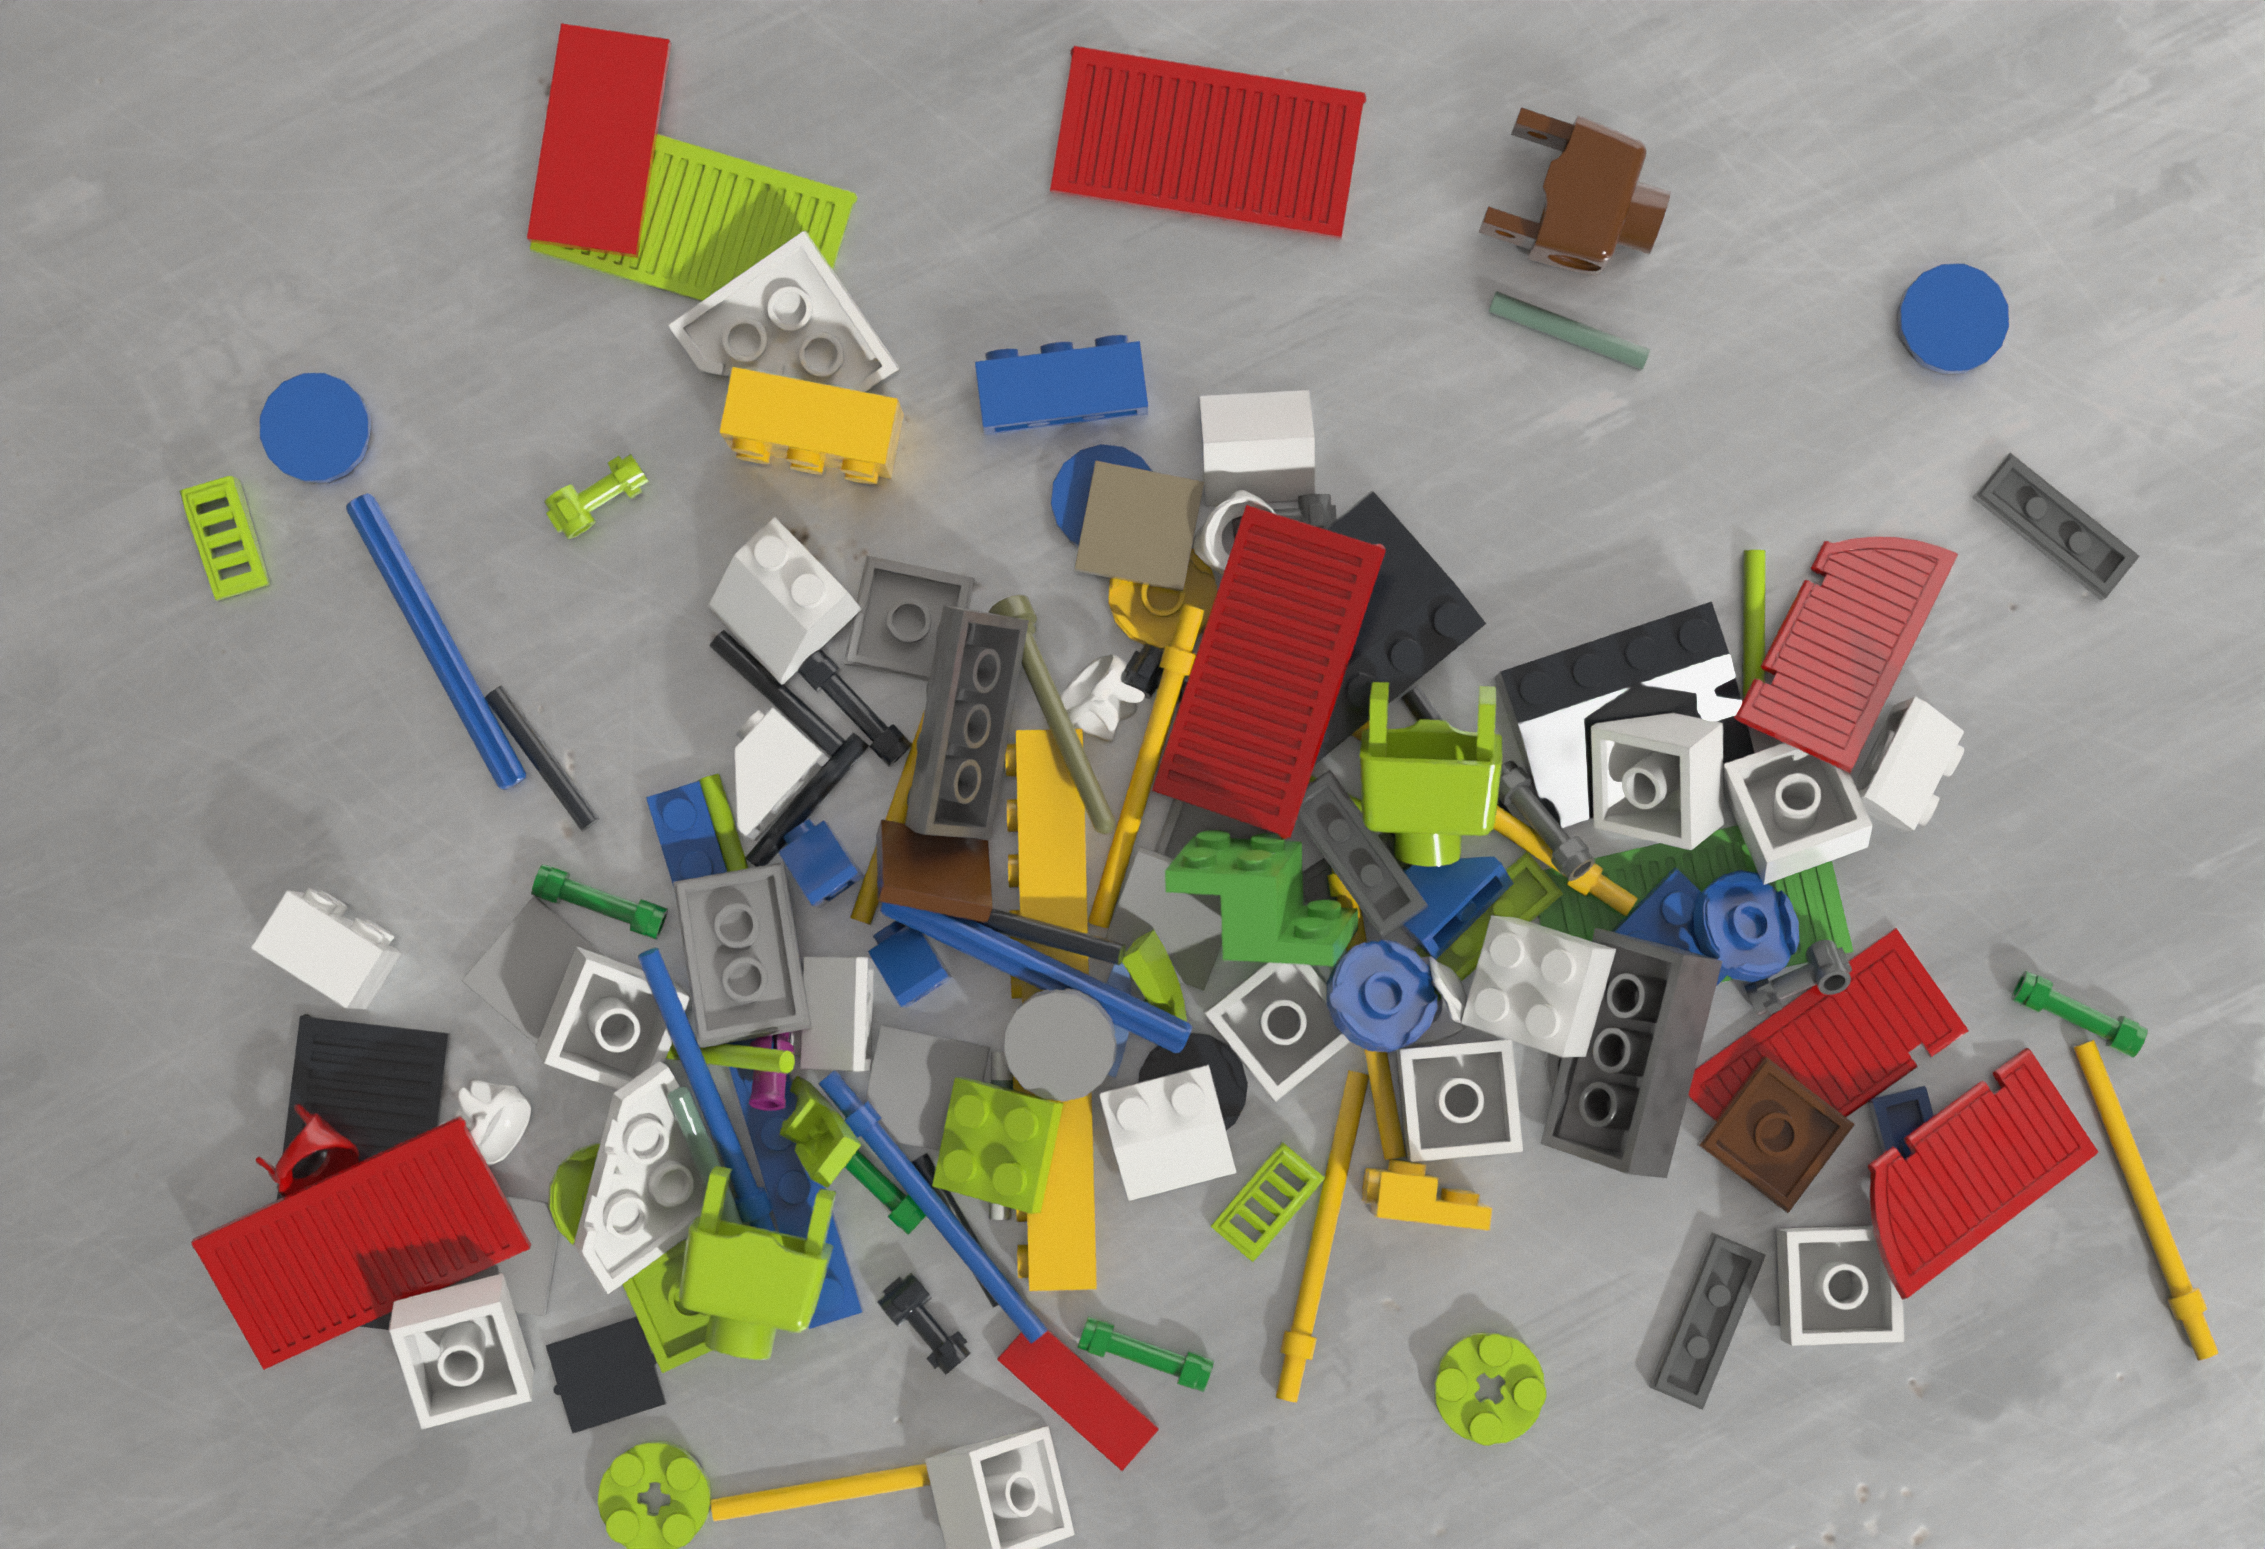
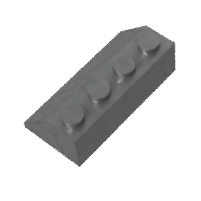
[905,605,1029,839]
[1540,928,1722,1178]

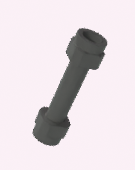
[1498,761,1595,881]

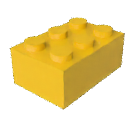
[719,367,904,485]

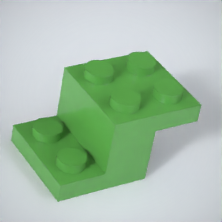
[1165,830,1358,966]

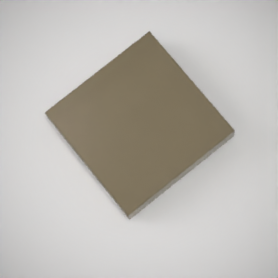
[1074,461,1204,592]

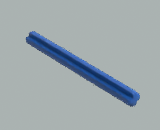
[346,493,526,790]
[880,902,1192,1053]

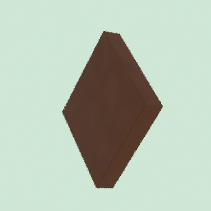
[876,819,993,922]
[1697,1056,1855,1213]

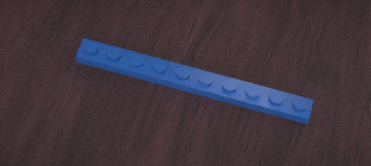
[646,781,864,1329]

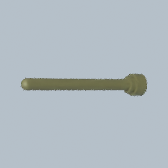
[988,595,1115,834]

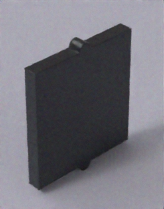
[546,1316,667,1434]

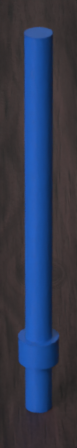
[637,948,776,1232]
[818,1070,1048,1343]

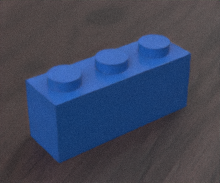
[975,335,1148,435]

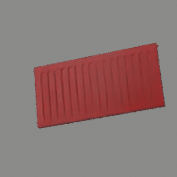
[1050,46,1367,239]
[1152,505,1386,839]
[191,1116,532,1370]

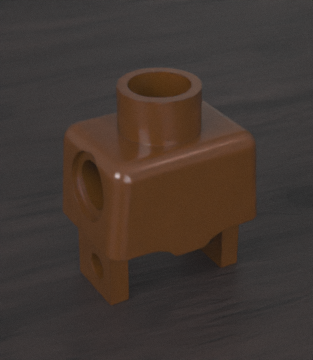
[1478,107,1671,276]

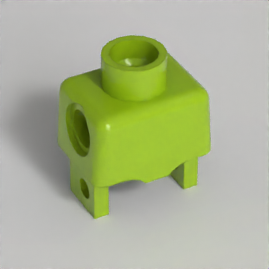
[1360,682,1502,867]
[679,1165,836,1360]

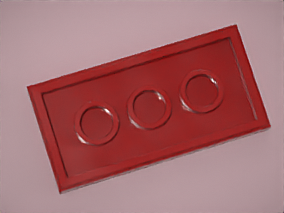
[527,23,672,258]

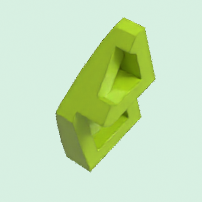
[1122,929,1187,1022]
[779,1075,861,1188]

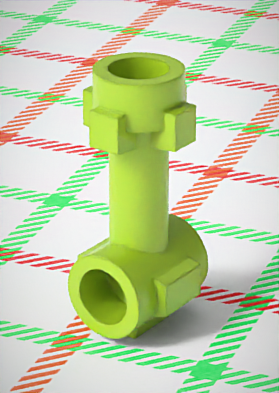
[544,454,649,540]

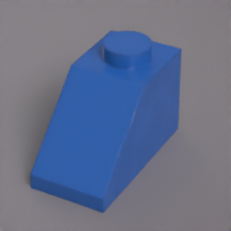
[778,819,865,908]
[1399,856,1514,960]
[868,921,953,1008]

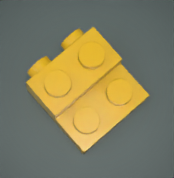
[1361,1159,1492,1231]

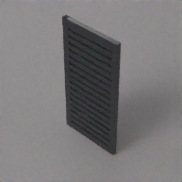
[277,1014,450,1330]

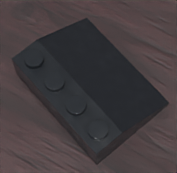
[1201,491,1486,764]
[1495,601,1755,828]

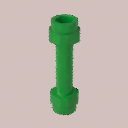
[531,864,668,940]
[2011,971,2148,1058]
[844,1150,926,1235]
[1077,1316,1214,1392]

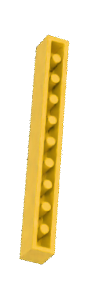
[1005,729,1097,1291]

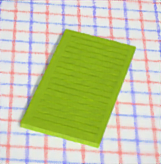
[529,134,857,302]

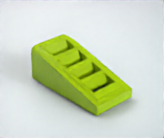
[179,476,270,601]
[1210,1141,1325,1262]

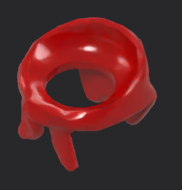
[255,1104,359,1196]

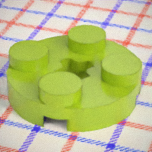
[1434,1332,1547,1446]
[598,1441,712,1549]

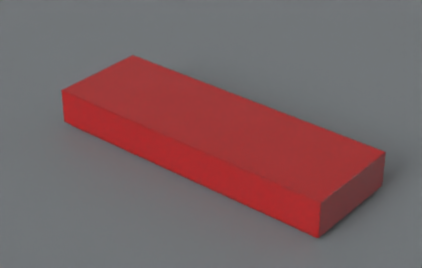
[997,1327,1159,1471]

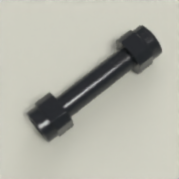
[797,649,913,767]

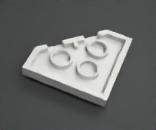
[668,231,900,392]
[574,1061,737,1294]

